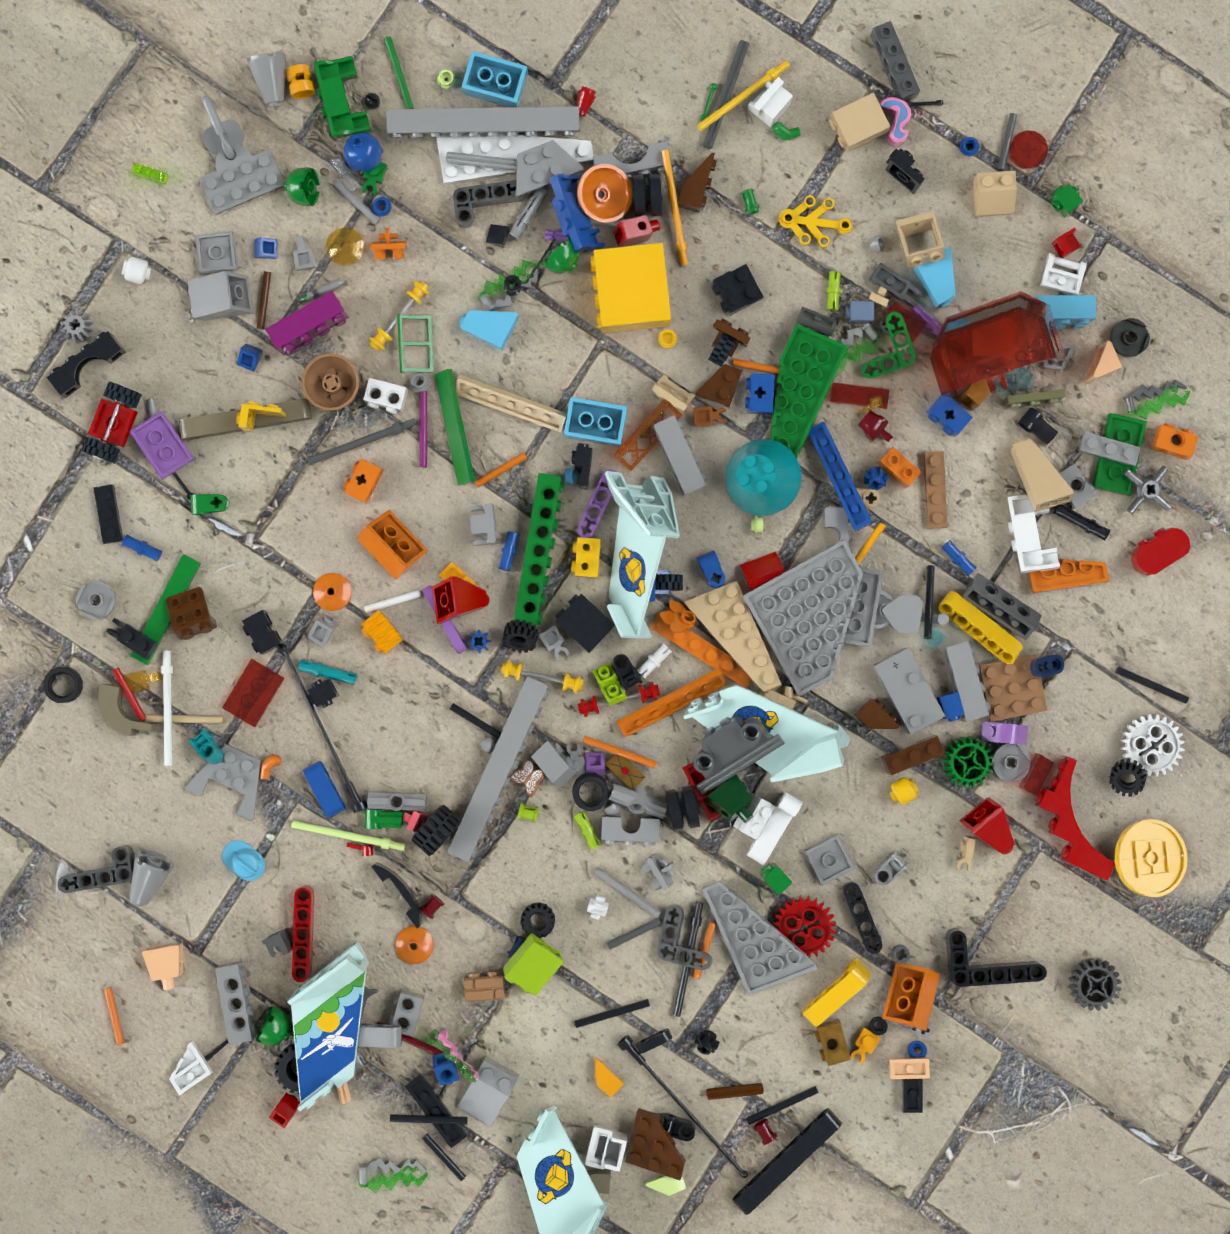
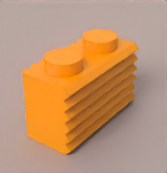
[361,610,405,654]

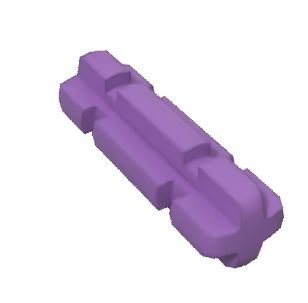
[545,229,569,242]
[911,305,945,336]

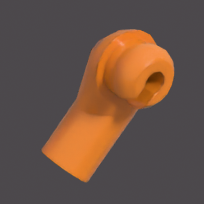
[260,754,282,779]

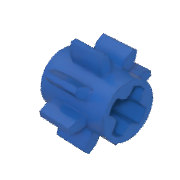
[864,466,888,490]
[467,630,492,654]

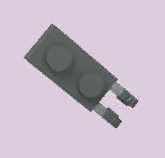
[869,263,923,307]

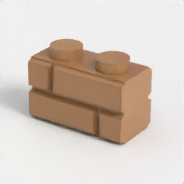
[464,970,505,1002]

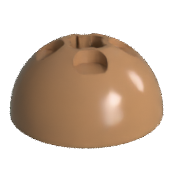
[302,353,359,411]

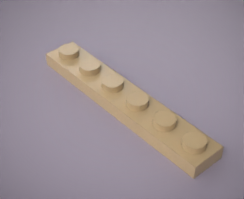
[456,375,567,433]

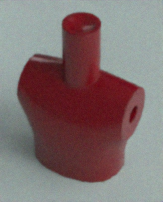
[857,410,893,442]

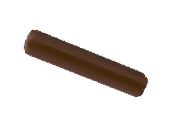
[706,1083,764,1100]

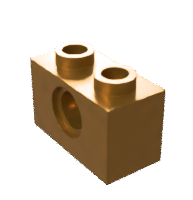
[814,1019,851,1066]

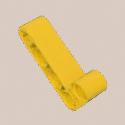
[802,958,871,1027]

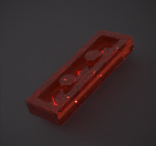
[830,382,890,409]

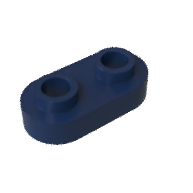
[1030,654,1064,678]

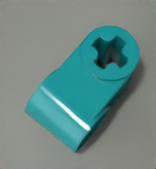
[189,727,223,765]

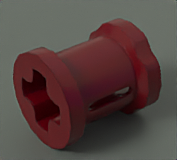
[419,893,445,919]
[753,1118,777,1145]

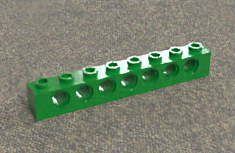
[514,473,565,629]

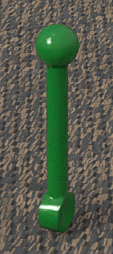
[700,83,717,121]

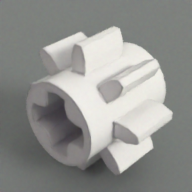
[586,895,609,920]

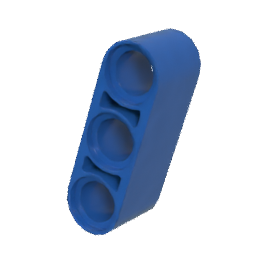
[303,761,346,818]

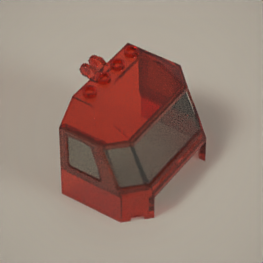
[930,291,1067,398]

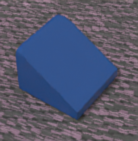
[254,237,277,259]
[237,344,263,372]

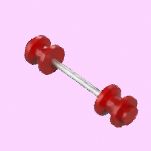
[578,681,660,718]

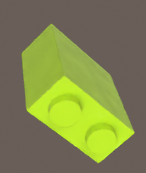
[503,933,564,996]

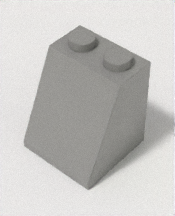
[188,271,253,321]

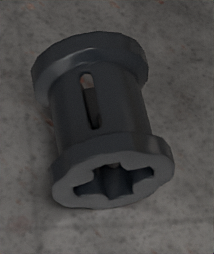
[504,275,521,297]

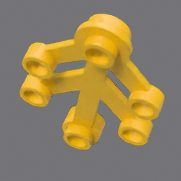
[779,195,853,248]

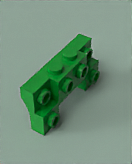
[314,56,371,139]

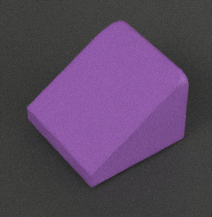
[585,752,605,776]

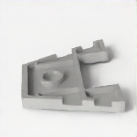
[185,744,262,821]

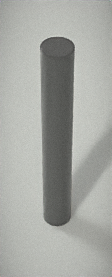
[997,113,1017,171]
[607,918,662,949]

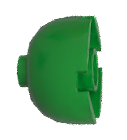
[285,167,320,206]
[542,236,580,274]
[256,1006,292,1046]

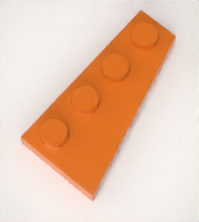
[1028,559,1110,594]

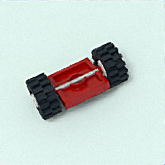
[82,381,142,464]

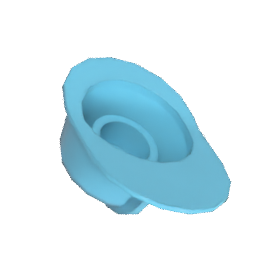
[222,840,265,881]

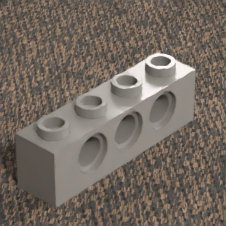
[215,961,257,1045]

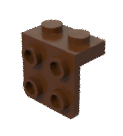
[166,587,217,640]

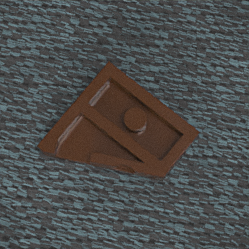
[695,364,742,407]

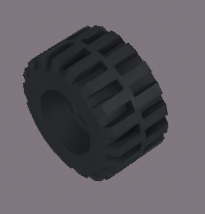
[412,805,461,856]
[274,1043,299,1094]

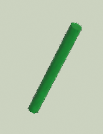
[384,36,414,109]

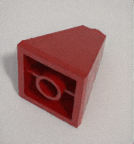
[432,576,490,624]
[959,797,1015,855]

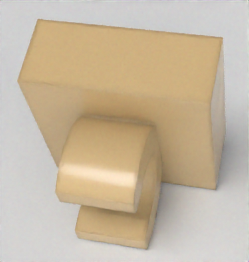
[867,286,889,310]

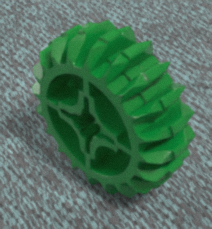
[942,736,995,788]

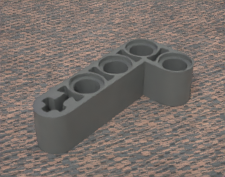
[453,180,528,228]
[57,845,135,893]

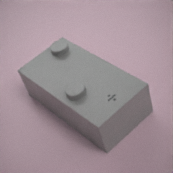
[871,648,945,734]

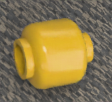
[889,777,919,805]

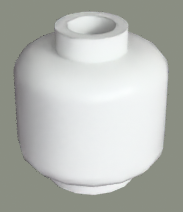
[122,257,151,284]

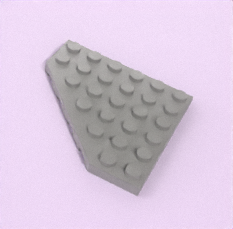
[743,540,863,696]

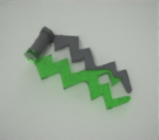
[1123,380,1190,419]

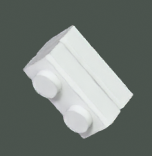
[733,793,776,840]

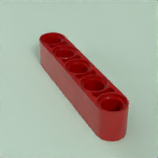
[292,885,315,983]

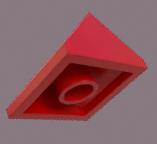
[740,551,785,591]

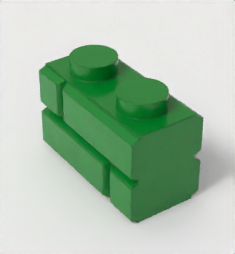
[761,862,792,895]

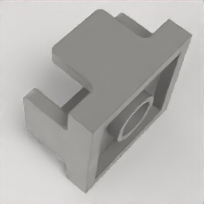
[470,503,498,546]

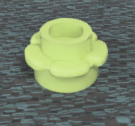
[437,70,456,89]
[751,515,763,534]

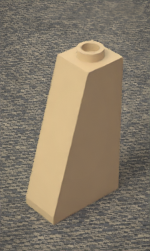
[1011,439,1074,512]

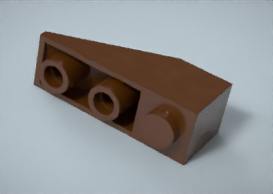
[678,152,717,213]

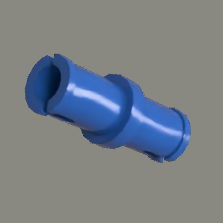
[498,531,519,571]
[122,534,162,562]
[941,540,977,576]

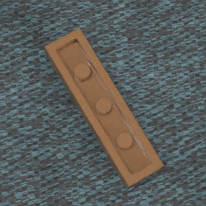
[924,451,947,529]

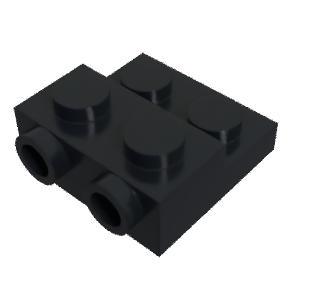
[885,148,925,194]
[711,264,764,316]
[571,443,593,490]

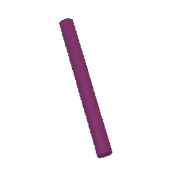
[420,391,427,468]

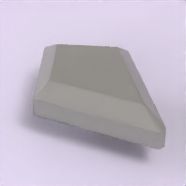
[1043,344,1075,371]

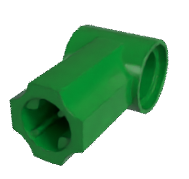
[364,809,403,829]

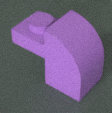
[981,721,1028,745]

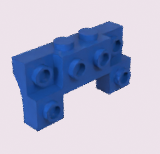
[550,174,606,252]

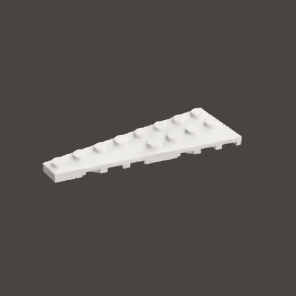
[437,133,593,185]

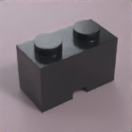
[242,610,284,655]

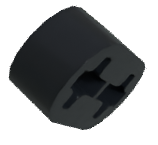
[636,1028,673,1054]

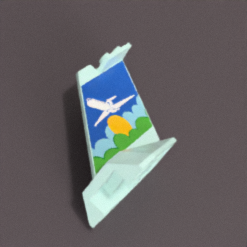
[287,941,369,1112]

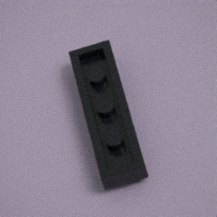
[405,1073,467,1148]

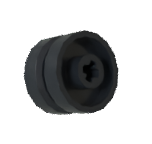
[632,173,662,218]
[665,785,700,832]

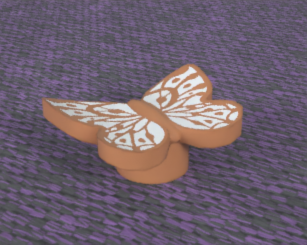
[510,760,545,798]

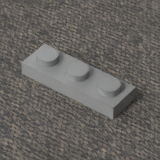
[1079,432,1141,467]

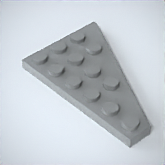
[702,881,818,996]

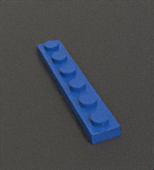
[809,421,873,532]

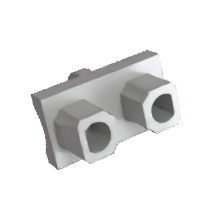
[641,853,675,890]

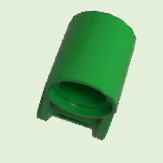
[190,494,230,515]

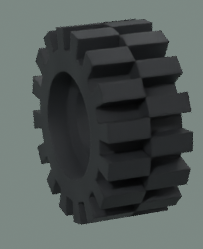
[502,619,539,653]
[1109,759,1147,797]
[520,902,555,939]

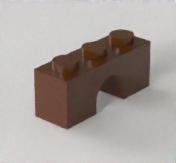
[881,735,945,775]

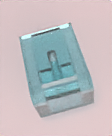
[991,368,1032,392]

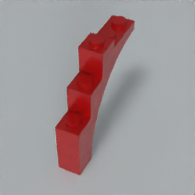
[1035,756,1115,881]

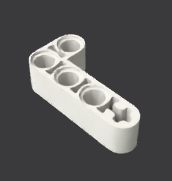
[746,791,803,865]

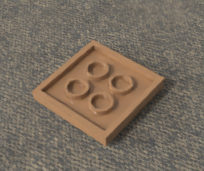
[978,654,1048,722]

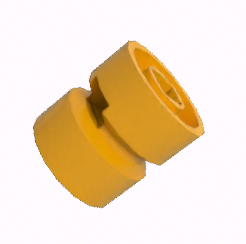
[285,64,315,99]

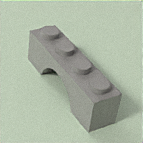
[593,141,672,180]

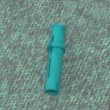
[298,659,357,685]

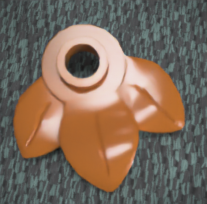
[659,600,696,633]

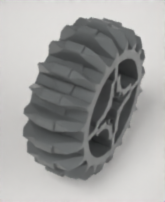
[1068,958,1122,1011]

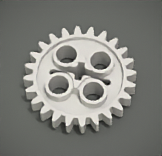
[1120,714,1185,777]

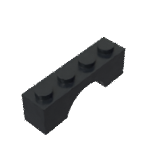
[46,331,126,398]

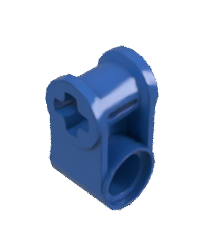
[697,550,725,589]

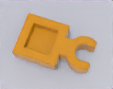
[850,1026,881,1064]

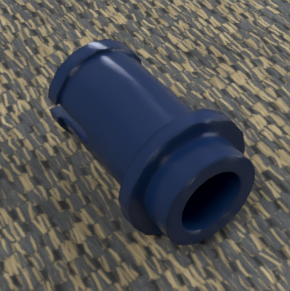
[507,935,526,958]

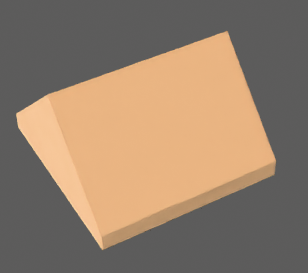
[1084,341,1122,383]

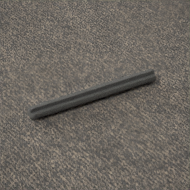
[703,40,749,149]

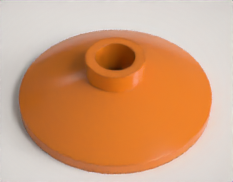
[313,573,352,611]
[395,926,434,964]

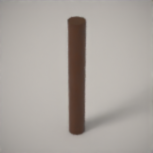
[257,271,271,329]

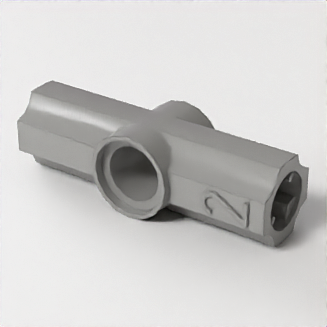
[609,784,668,819]
[367,792,427,811]

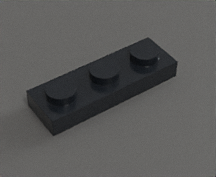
[93,484,123,544]

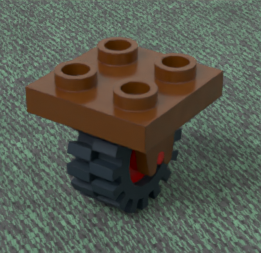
[708,318,751,367]

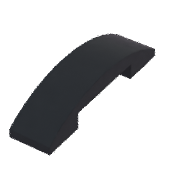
[371,862,422,929]

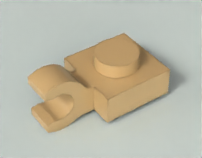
[956,836,976,871]

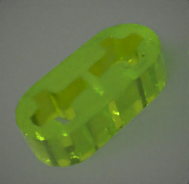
[131,163,169,185]

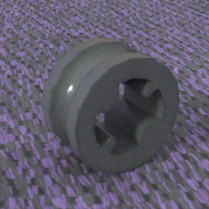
[891,945,910,963]

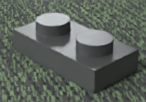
[796,306,837,336]

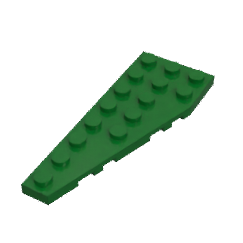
[770,324,849,458]

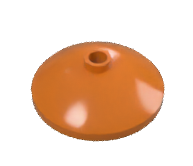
[577,164,632,223]

